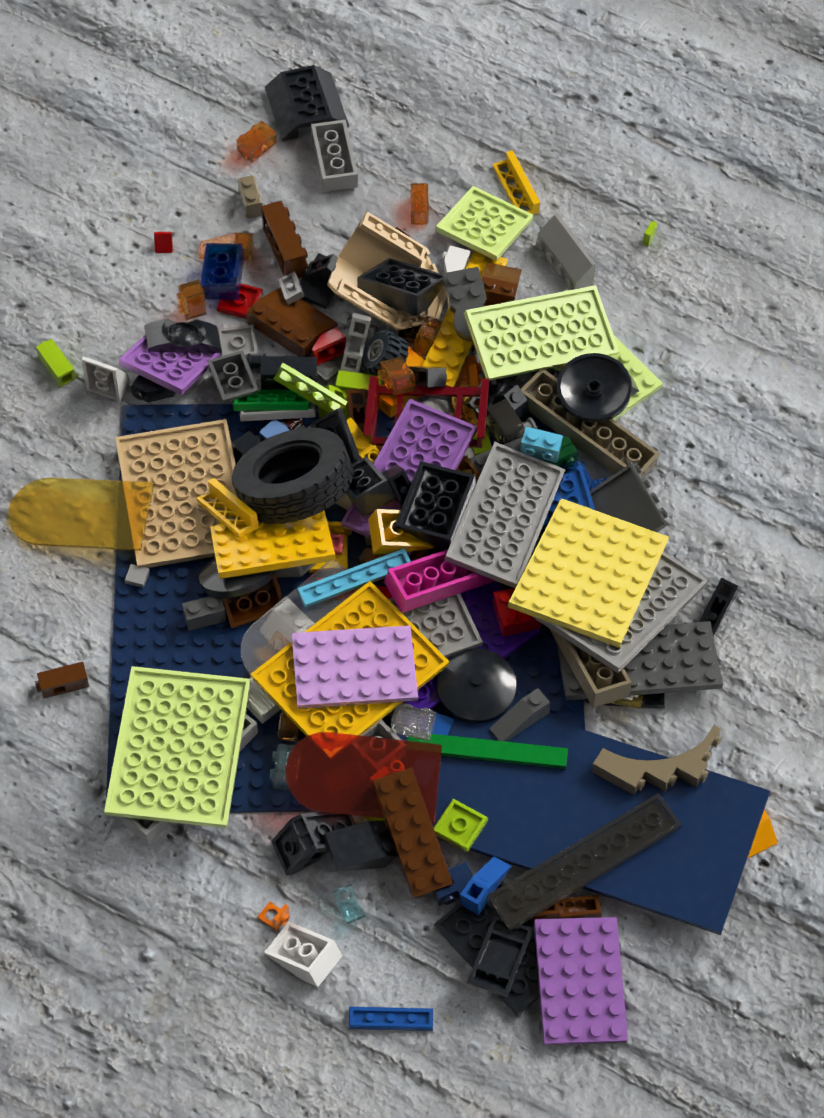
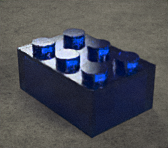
[200,243,245,300]

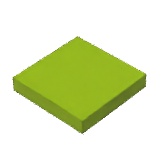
[434,799,488,852]

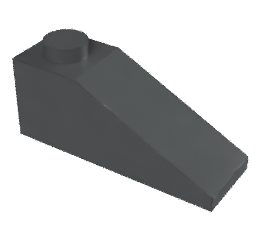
[490,688,550,742]

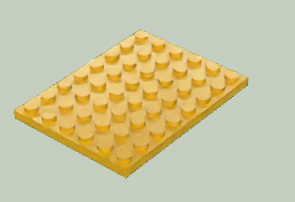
[251,581,449,761]

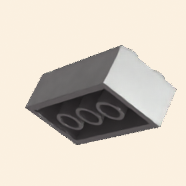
[311,120,358,192]

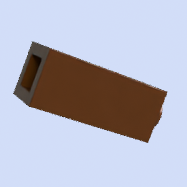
[35,661,89,699]

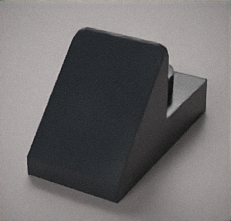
[304,254,338,284]

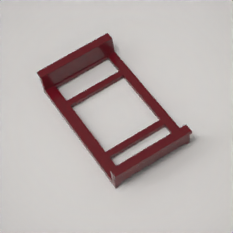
[363,376,489,448]

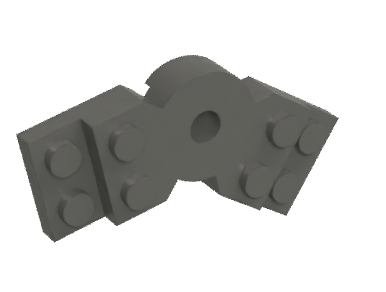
[442,267,487,341]

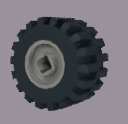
[361,329,409,381]

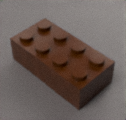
[261,200,308,279]

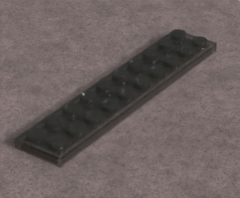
[488,793,682,931]

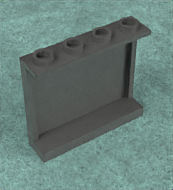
[590,459,669,532]

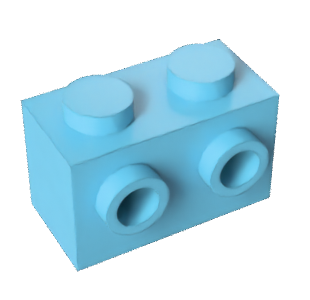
[520,427,563,463]

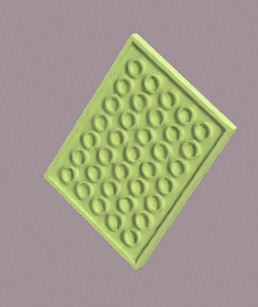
[104,666,251,828]

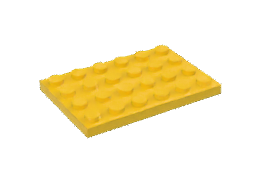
[210,510,336,579]

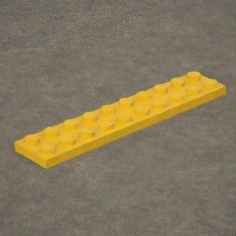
[423,250,508,387]

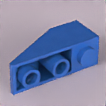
[460,857,511,915]

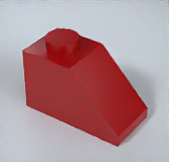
[312,327,347,366]

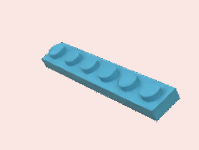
[297,548,411,608]

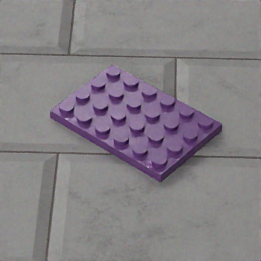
[534,917,628,1045]

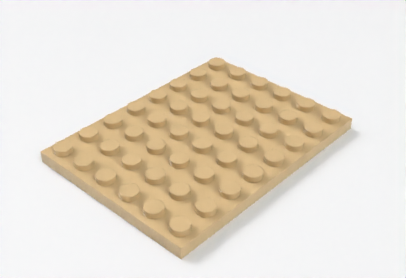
[115,419,237,568]

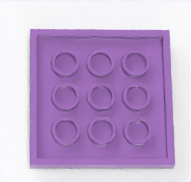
[119,336,221,395]

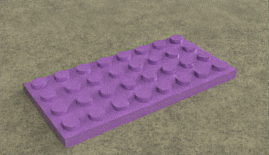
[341,399,477,555]

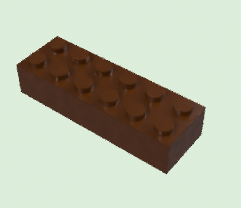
[372,767,453,900]

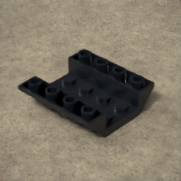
[265,65,349,141]

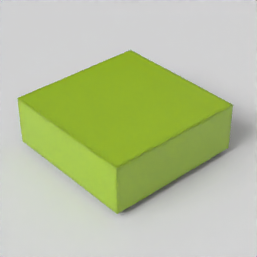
[643,221,658,246]

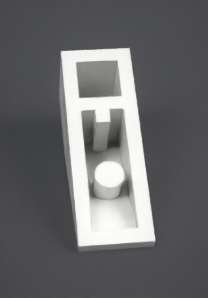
[442,245,470,273]

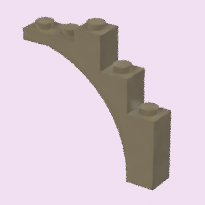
[592,725,722,795]

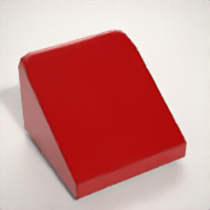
[154,232,173,253]

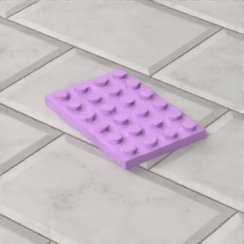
[292,626,418,709]

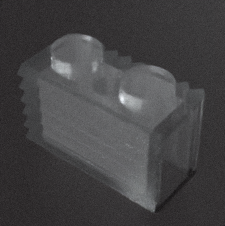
[391,703,436,741]

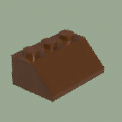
[221,573,284,628]

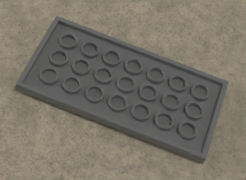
[556,621,723,700]

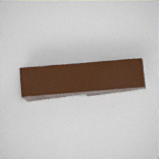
[516,895,601,920]

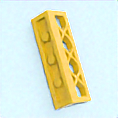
[492,150,540,215]
[197,478,259,538]

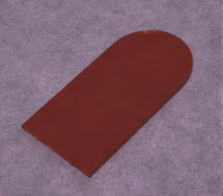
[285,732,442,824]

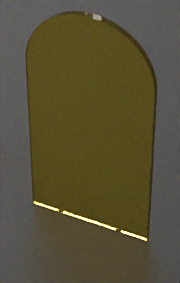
[8,478,154,551]

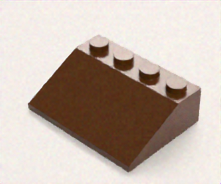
[247,287,338,357]

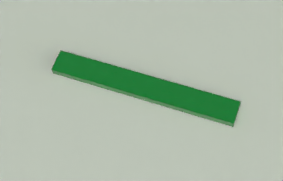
[406,731,568,769]

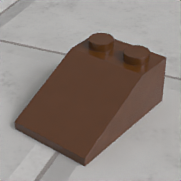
[481,262,522,306]

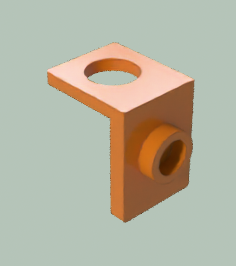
[258,902,290,931]

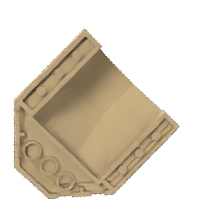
[327,212,446,331]

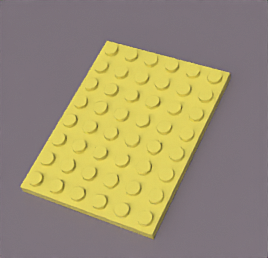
[508,498,669,648]

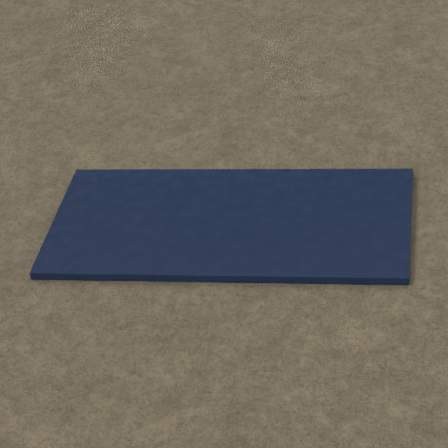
[422,706,770,935]

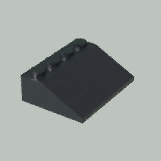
[357,258,444,316]
[395,461,476,550]

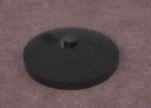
[557,353,632,422]
[199,558,276,598]
[437,648,516,724]

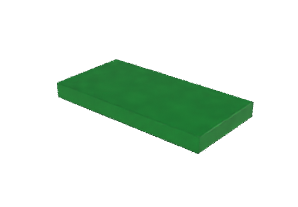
[233,389,310,411]

